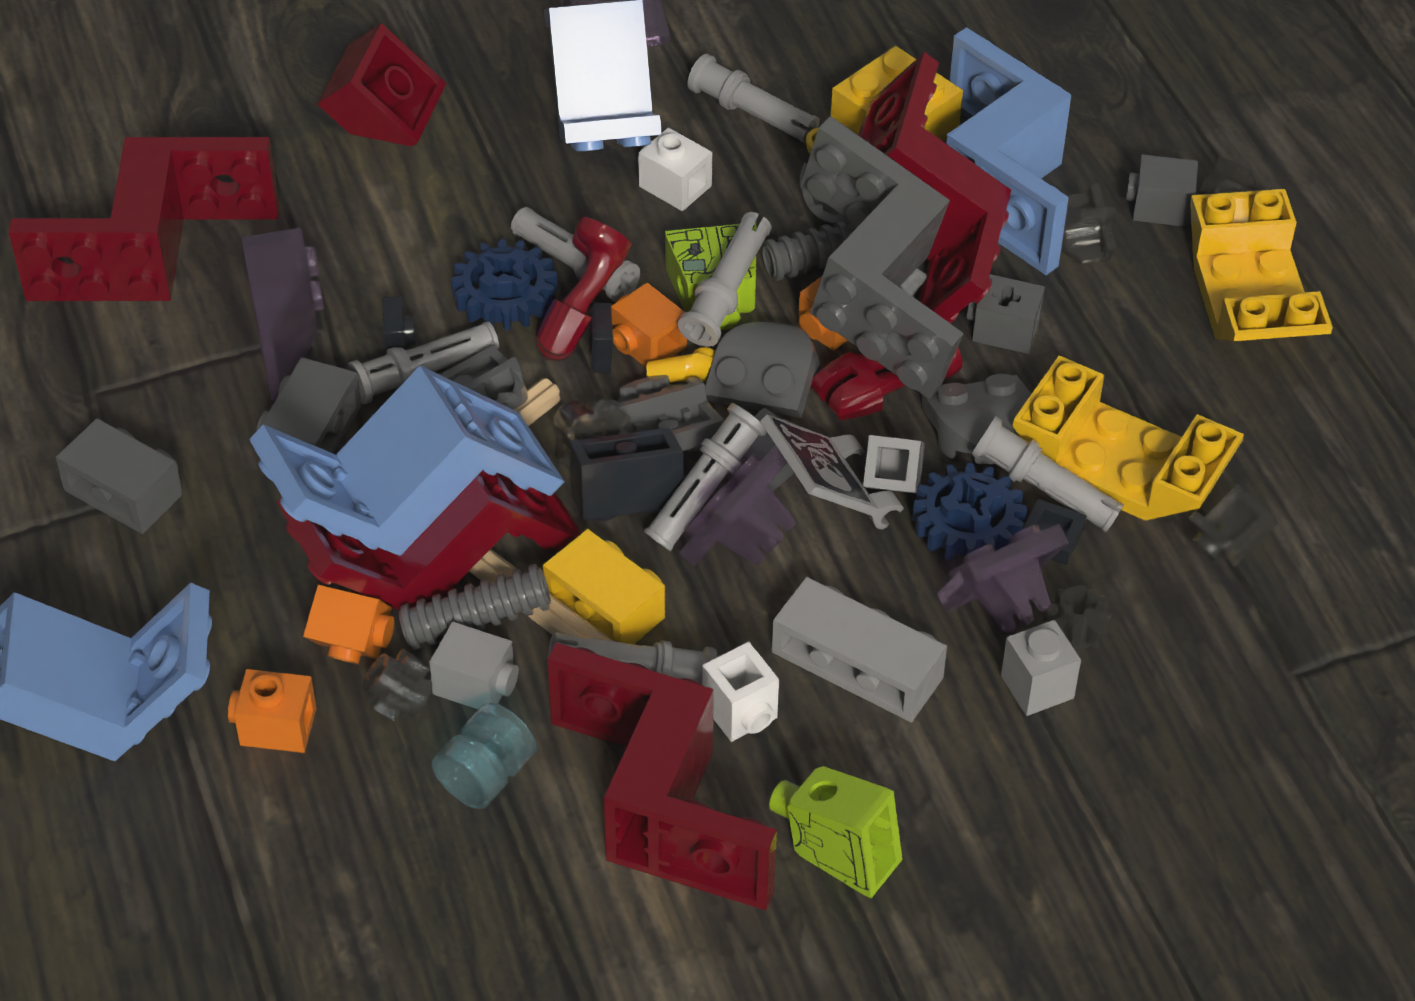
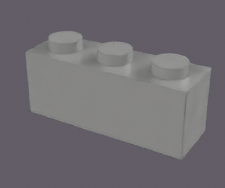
[772,577,947,723]

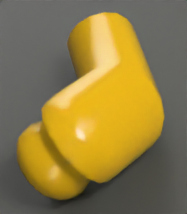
[646,347,716,383]

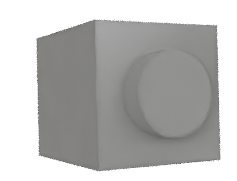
[863,435,925,494]
[1001,620,1081,716]
[429,622,519,714]

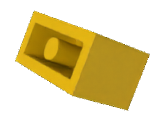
[543,529,665,645]

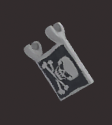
[760,414,904,529]

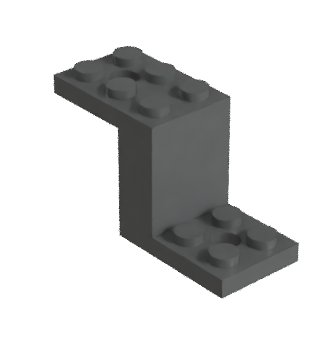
[801,116,964,399]

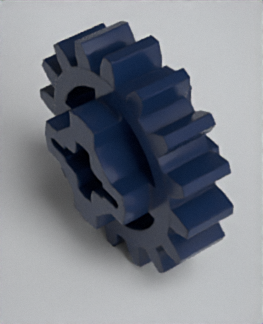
[451,239,558,331]
[912,463,1027,565]

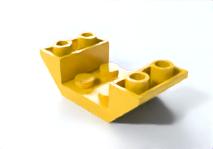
[1190,189,1333,341]
[1012,356,1244,521]

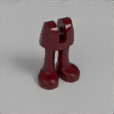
[536,217,632,361]
[810,347,963,421]

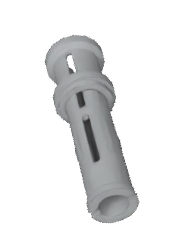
[688,53,820,144]
[511,207,640,302]
[677,212,772,347]
[348,321,499,405]
[644,403,767,551]
[972,416,1124,532]
[548,632,717,685]

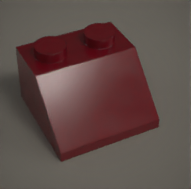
[317,23,447,147]

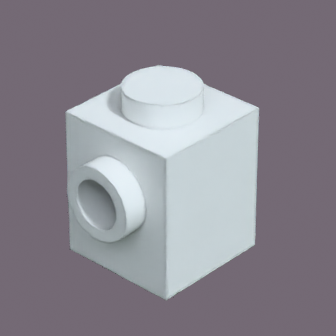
[638,127,712,211]
[702,642,779,742]

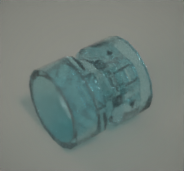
[432,703,537,809]

